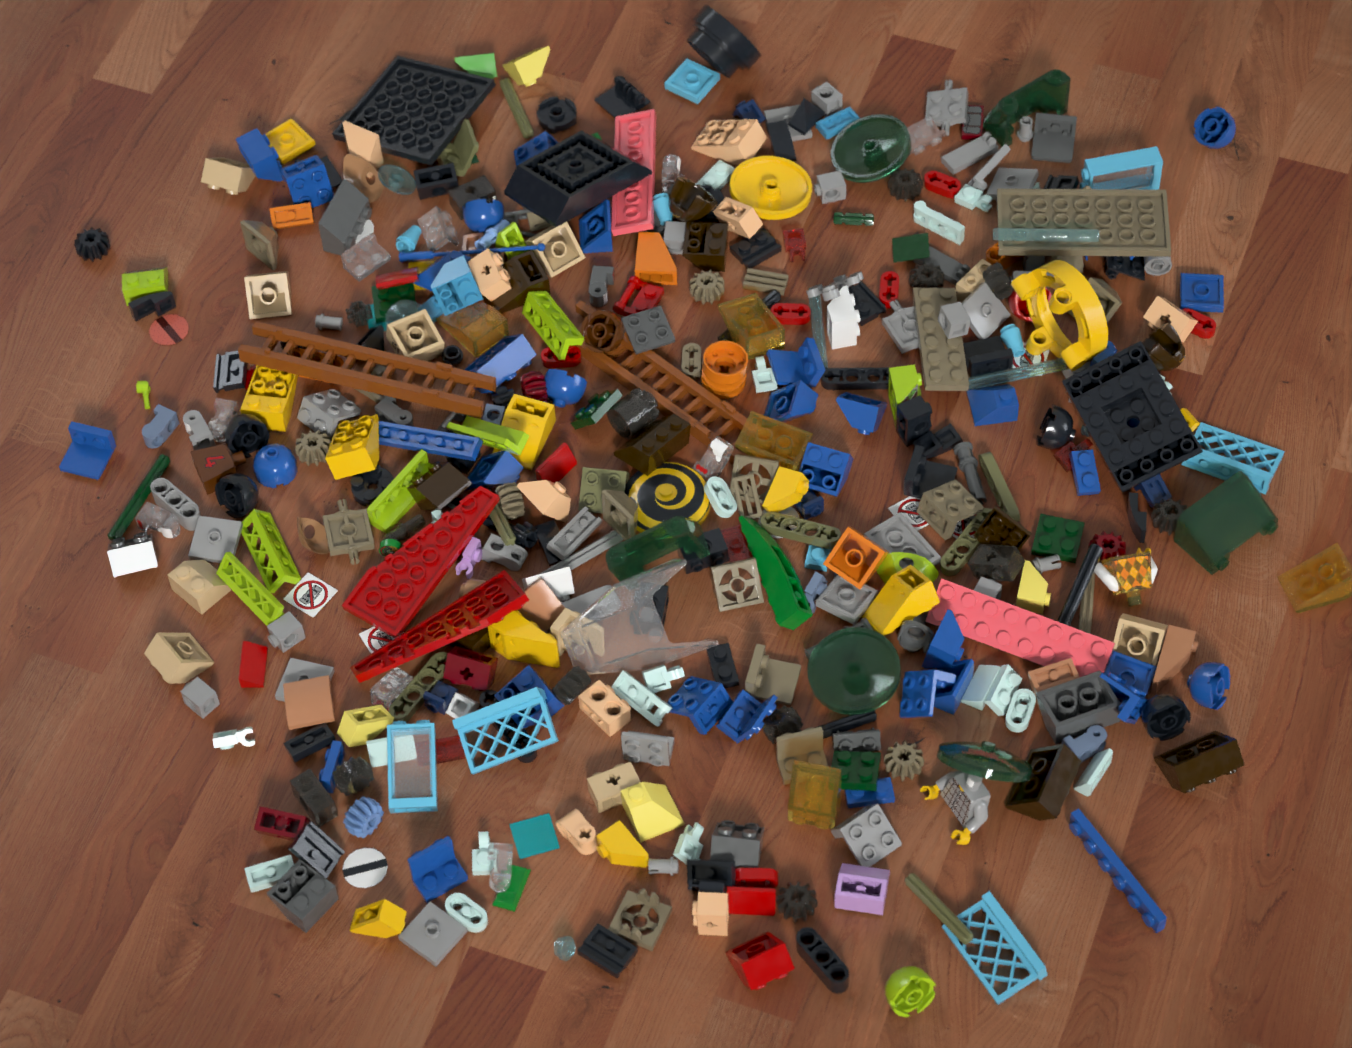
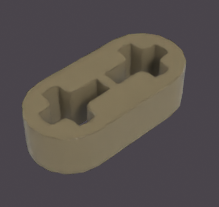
[682,343,702,381]

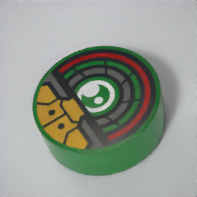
[379,539,402,557]

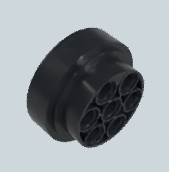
[686,5,761,79]

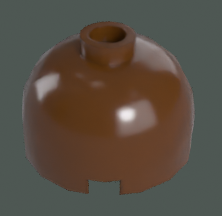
[581,310,625,353]

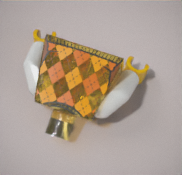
[1094,548,1158,607]

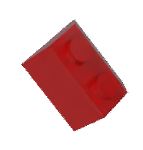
[725,931,795,990]

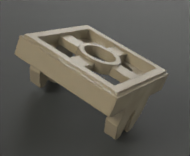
[730,454,779,504]
[710,557,764,612]
[608,888,672,951]

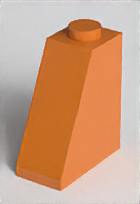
[635,232,678,285]

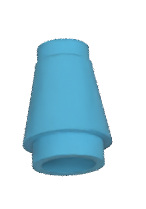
[653,193,673,226]
[396,225,422,253]
[1000,324,1025,357]

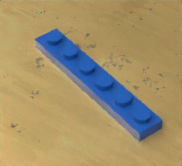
[379,421,483,461]
[1069,808,1167,933]

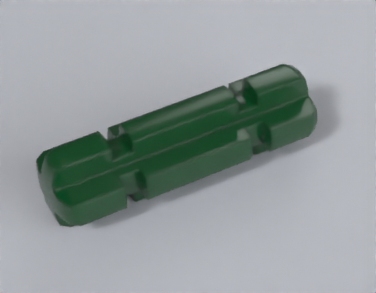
[833,212,874,226]

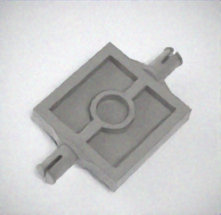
[925,80,969,136]
[882,300,919,354]

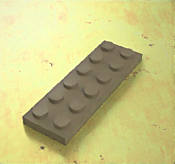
[912,288,969,391]

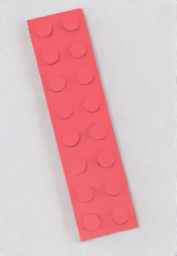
[611,109,656,236]
[926,578,1115,677]

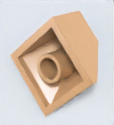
[343,121,384,178]
[517,480,571,523]

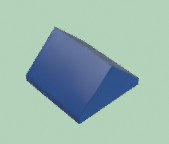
[579,199,613,253]
[934,659,974,715]

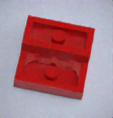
[376,267,420,290]

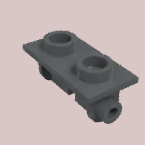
[832,728,881,752]

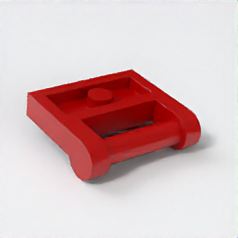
[612,276,664,316]

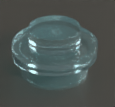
[554,936,576,961]

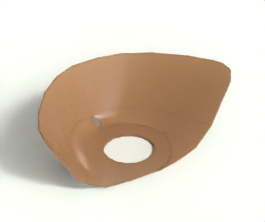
[343,154,384,203]
[297,517,330,554]

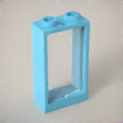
[1079,146,1163,190]
[387,720,438,813]

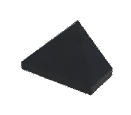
[788,98,825,136]
[346,325,384,358]

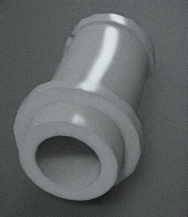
[1017,116,1033,142]
[315,313,343,331]
[1031,554,1061,574]
[648,857,679,876]

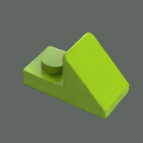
[495,222,529,260]

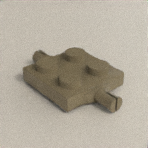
[323,499,375,565]

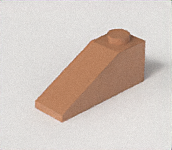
[1151,625,1199,694]

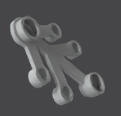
[806,271,864,301]

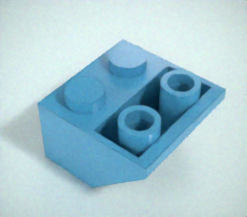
[430,255,483,316]

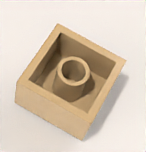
[386,309,445,361]

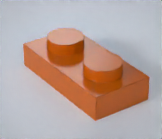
[270,202,314,230]

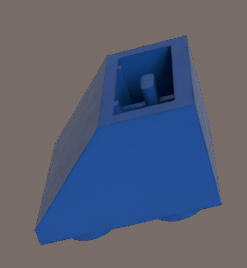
[236,128,283,182]
[799,442,853,497]
[494,665,565,728]

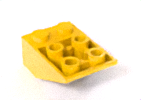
[240,365,298,432]
[492,394,556,470]
[325,414,379,480]
[861,565,940,637]
[488,610,560,668]

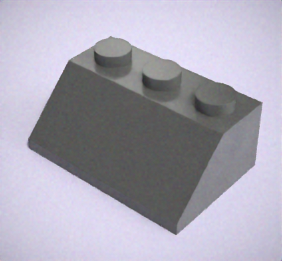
[318,179,372,257]
[1036,671,1121,744]

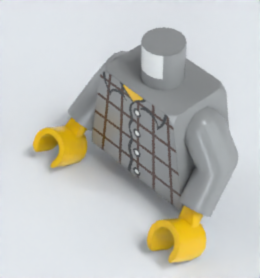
[920,770,990,845]

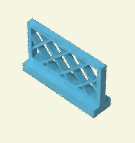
[1181,422,1285,495]
[452,687,558,775]
[942,891,1048,1005]

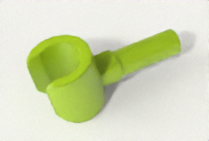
[136,381,151,409]

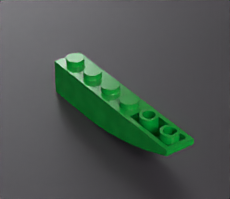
[739,515,813,630]

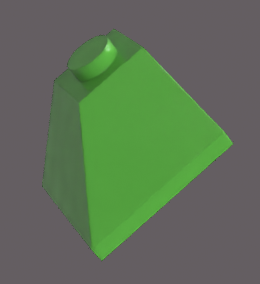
[454,53,497,79]

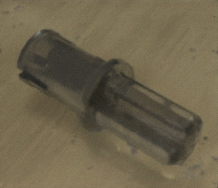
[383,514,426,542]

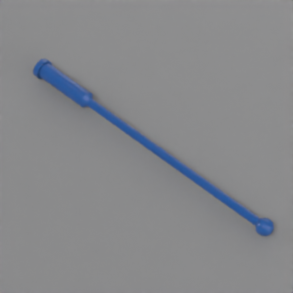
[399,243,545,262]

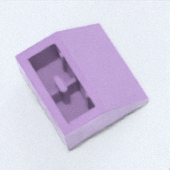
[835,863,890,915]

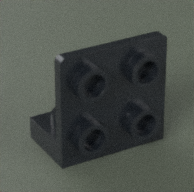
[963,336,1014,380]
[904,445,958,499]

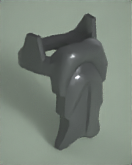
[897,614,934,653]

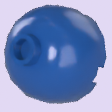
[1194,107,1236,149]
[463,199,504,234]
[544,369,587,408]
[253,443,298,488]
[1187,662,1230,710]

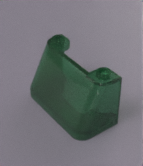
[983,69,1071,146]
[1174,471,1278,575]
[605,516,710,593]

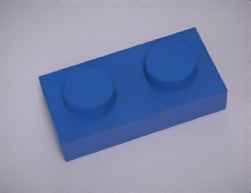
[1069,449,1101,496]
[319,740,345,794]
[844,777,895,809]

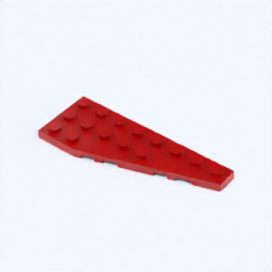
[342,486,500,638]
[349,570,530,683]

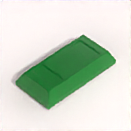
[492,863,531,912]

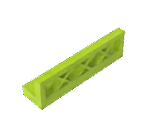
[522,291,584,360]
[446,416,529,455]
[367,449,432,534]
[241,509,301,593]
[216,552,284,626]

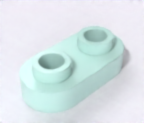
[704,476,737,518]
[1005,689,1036,732]
[445,893,488,933]

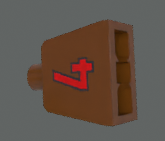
[190,444,246,495]

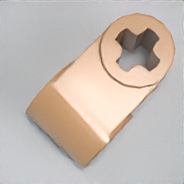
[556,808,597,855]

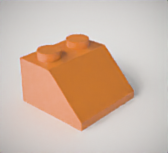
[823,526,889,590]

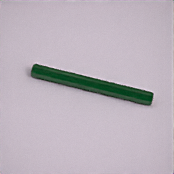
[107,454,170,541]

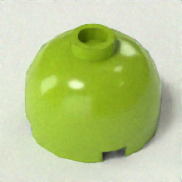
[885,966,936,1017]

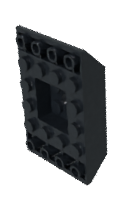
[504,130,652,227]
[1062,341,1203,493]

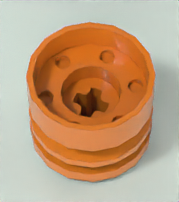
[701,341,748,399]

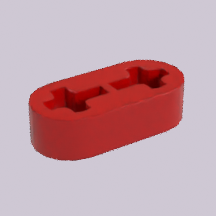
[924,171,961,198]
[879,271,899,309]
[770,303,811,325]
[1182,308,1216,339]
[541,346,582,369]
[734,868,778,888]

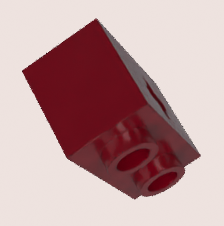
[443,646,498,691]
[254,806,310,841]

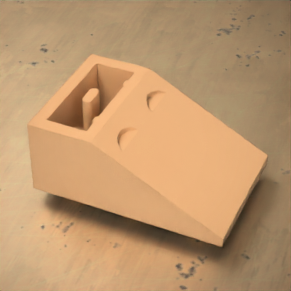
[691,119,767,165]

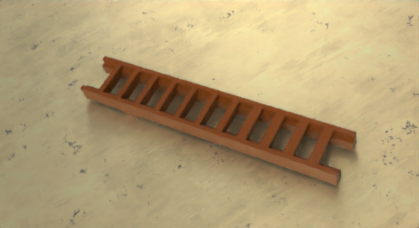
[571,300,771,470]
[238,321,497,418]

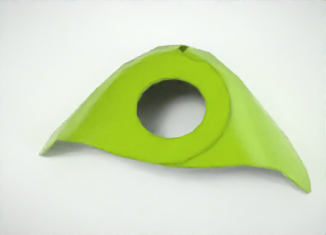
[877,552,939,584]

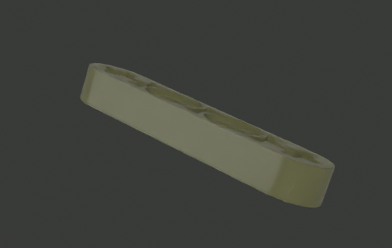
[978,452,1020,522]
[940,508,993,576]
[760,512,841,550]
[389,652,447,723]

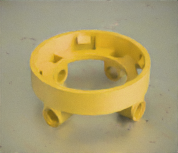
[1011,260,1108,371]

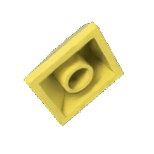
[503,46,550,87]
[620,782,684,842]

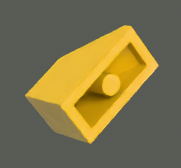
[762,466,809,513]
[596,820,649,868]
[349,899,407,938]

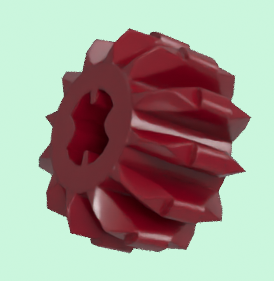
[520,371,548,403]
[1088,530,1126,569]

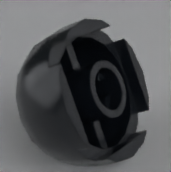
[1036,404,1076,450]
[224,414,270,458]
[215,473,259,518]
[1142,693,1191,741]

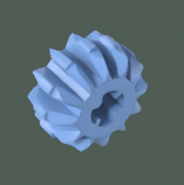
[343,796,384,838]

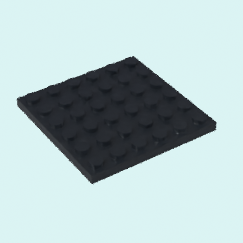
[332,56,496,165]

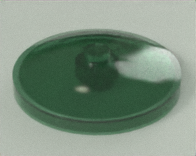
[831,114,912,183]
[807,627,901,715]
[937,741,1032,782]

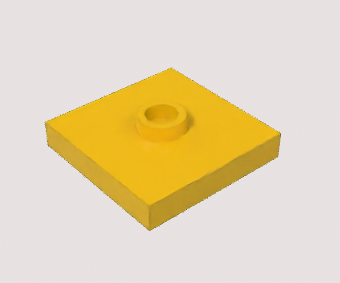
[265,118,315,165]

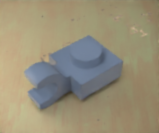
[804,571,827,614]

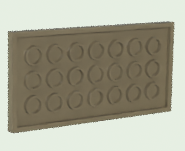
[997,189,1171,257]

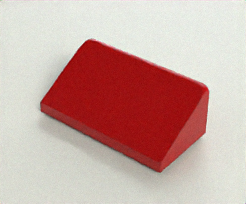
[535,442,577,483]
[239,641,268,688]
[727,886,776,916]

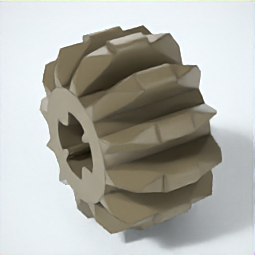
[689,269,725,305]
[295,430,331,467]
[495,482,525,520]
[884,740,924,782]

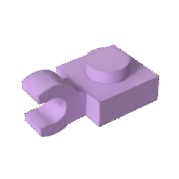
[455,537,483,579]

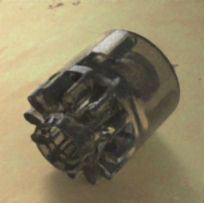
[607,387,660,439]

